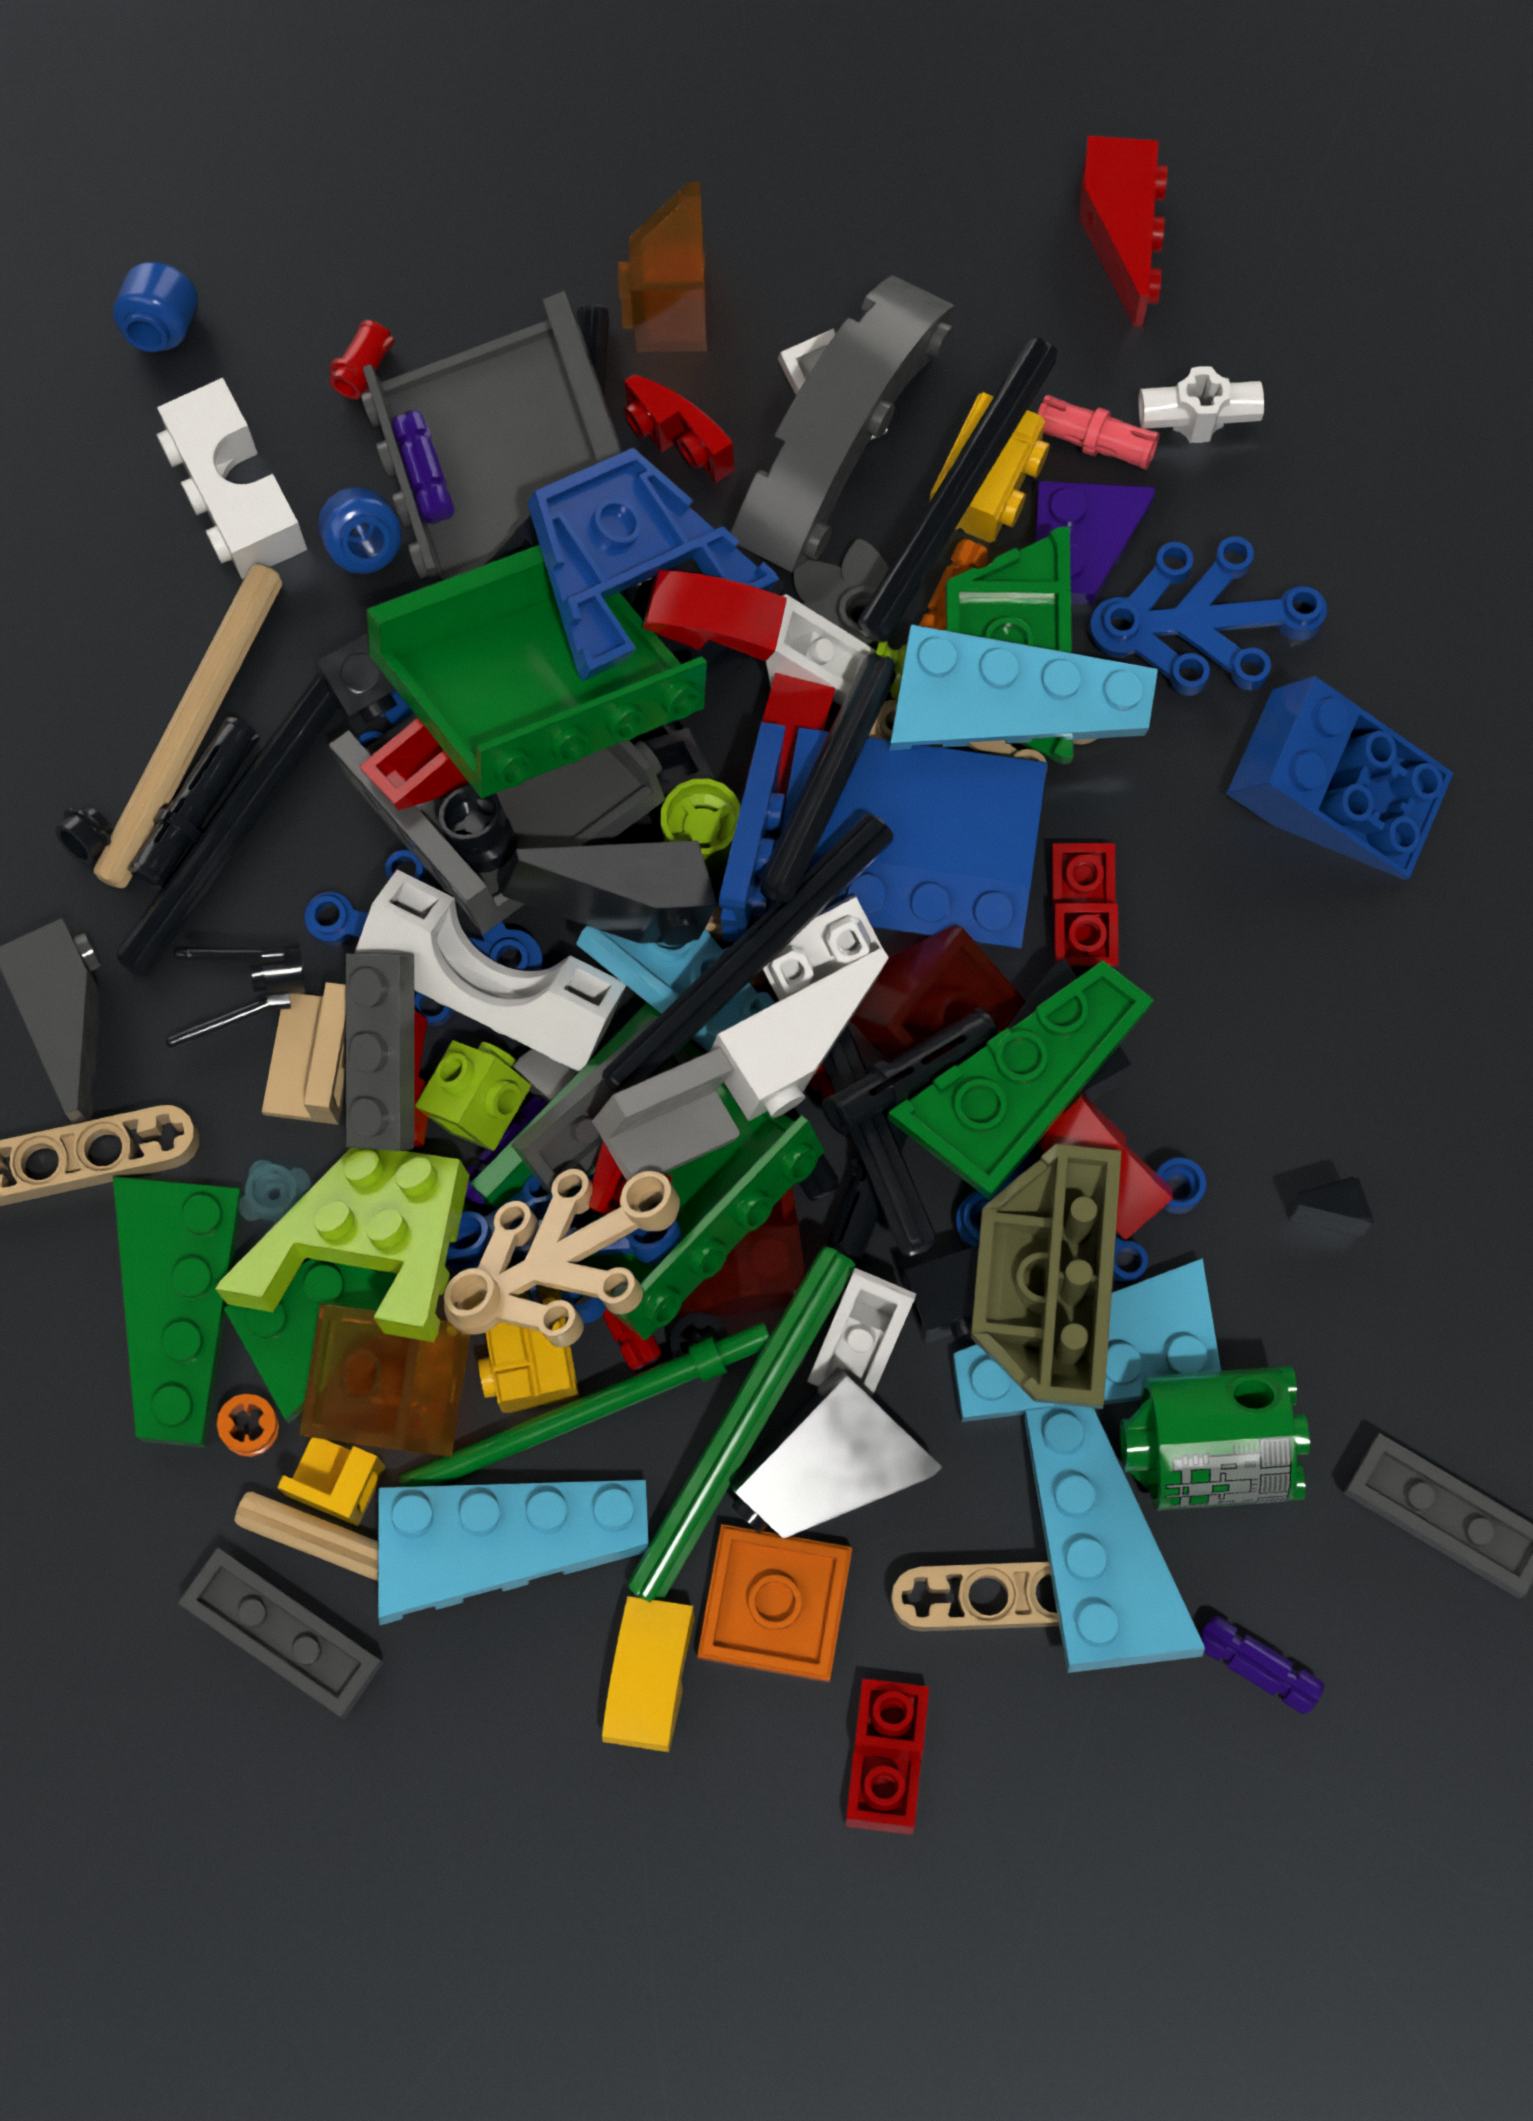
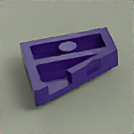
[1035,481,1155,605]

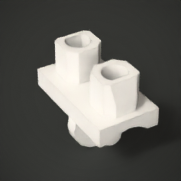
[763,894,882,1001]

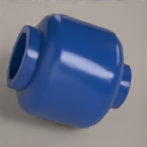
[113,262,198,352]
[318,487,402,574]

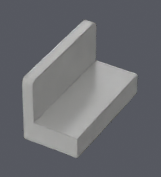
[592,1047,740,1182]

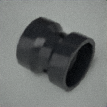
[439,785,517,873]

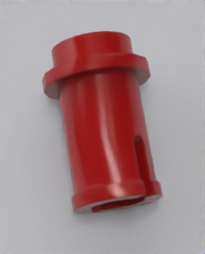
[329,320,395,400]

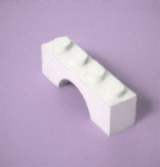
[355,870,626,1072]

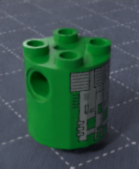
[1120,1366,1310,1511]

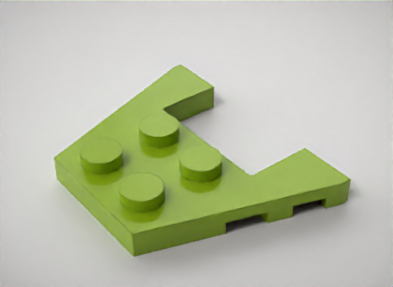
[216,1147,470,1342]

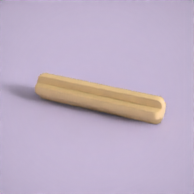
[234,1492,379,1581]

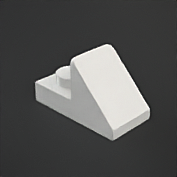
[766,594,876,706]
[807,1268,916,1398]

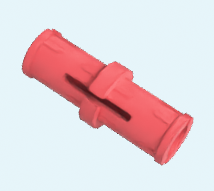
[1037,394,1160,470]

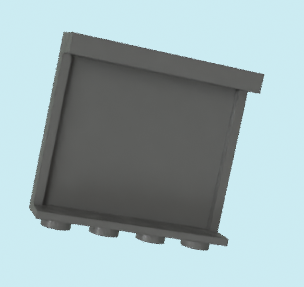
[361,291,623,583]
[329,713,666,935]

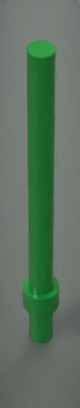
[399,1321,770,1487]

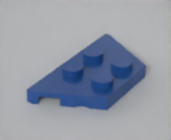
[719,722,786,942]

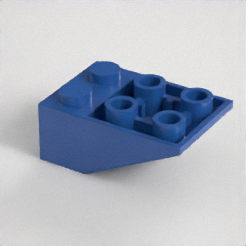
[1226,676,1454,880]

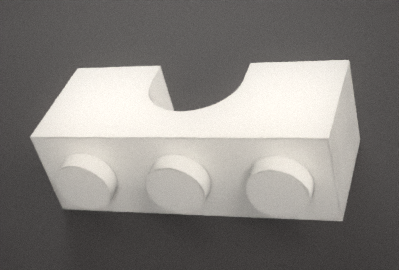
[156,378,307,580]

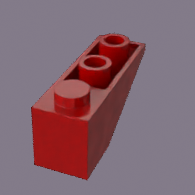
[1079,135,1168,327]

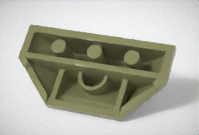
[971,1144,1122,1409]

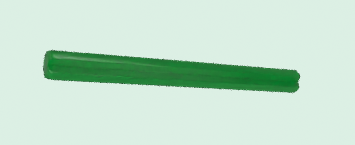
[628,1246,855,1602]

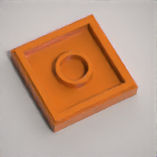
[697,1524,852,1683]

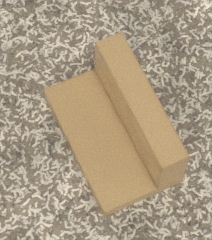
[262,982,346,1125]

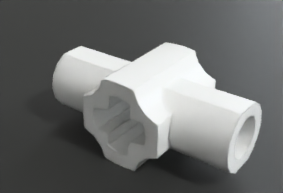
[1138,366,1264,443]

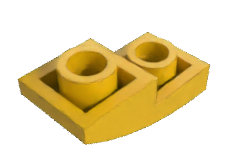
[602,1596,695,1752]

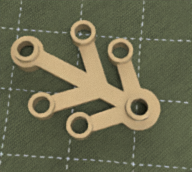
[444,1169,680,1347]

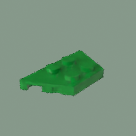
[945,527,1073,764]

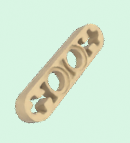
[0,1105,199,1206]
[891,1562,1059,1631]

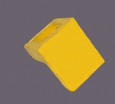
[277,1436,386,1527]

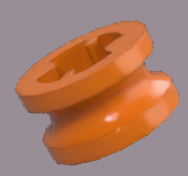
[217,1393,279,1457]

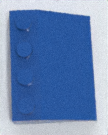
[769,728,1047,950]

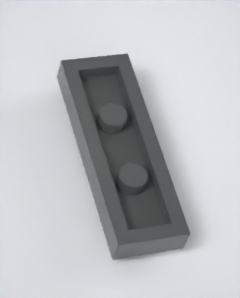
[346,953,414,1151]
[511,1017,692,1195]
[1343,1433,1533,1599]
[177,1547,384,1720]

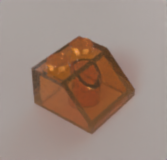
[618,182,707,353]
[299,1304,470,1457]

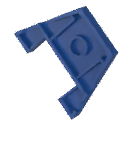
[527,448,779,681]

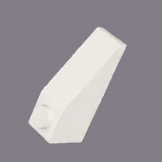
[710,947,889,1121]

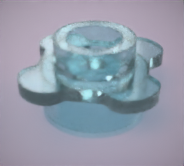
[238,1160,311,1223]

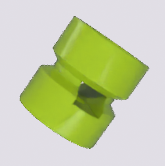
[661,778,741,885]

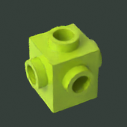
[415,1040,531,1151]

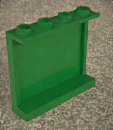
[367,545,707,799]
[470,1002,825,1341]

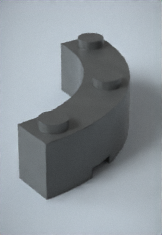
[731,275,955,572]

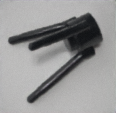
[166,943,305,1048]

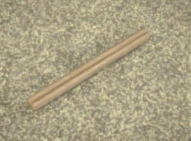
[94,564,282,889]

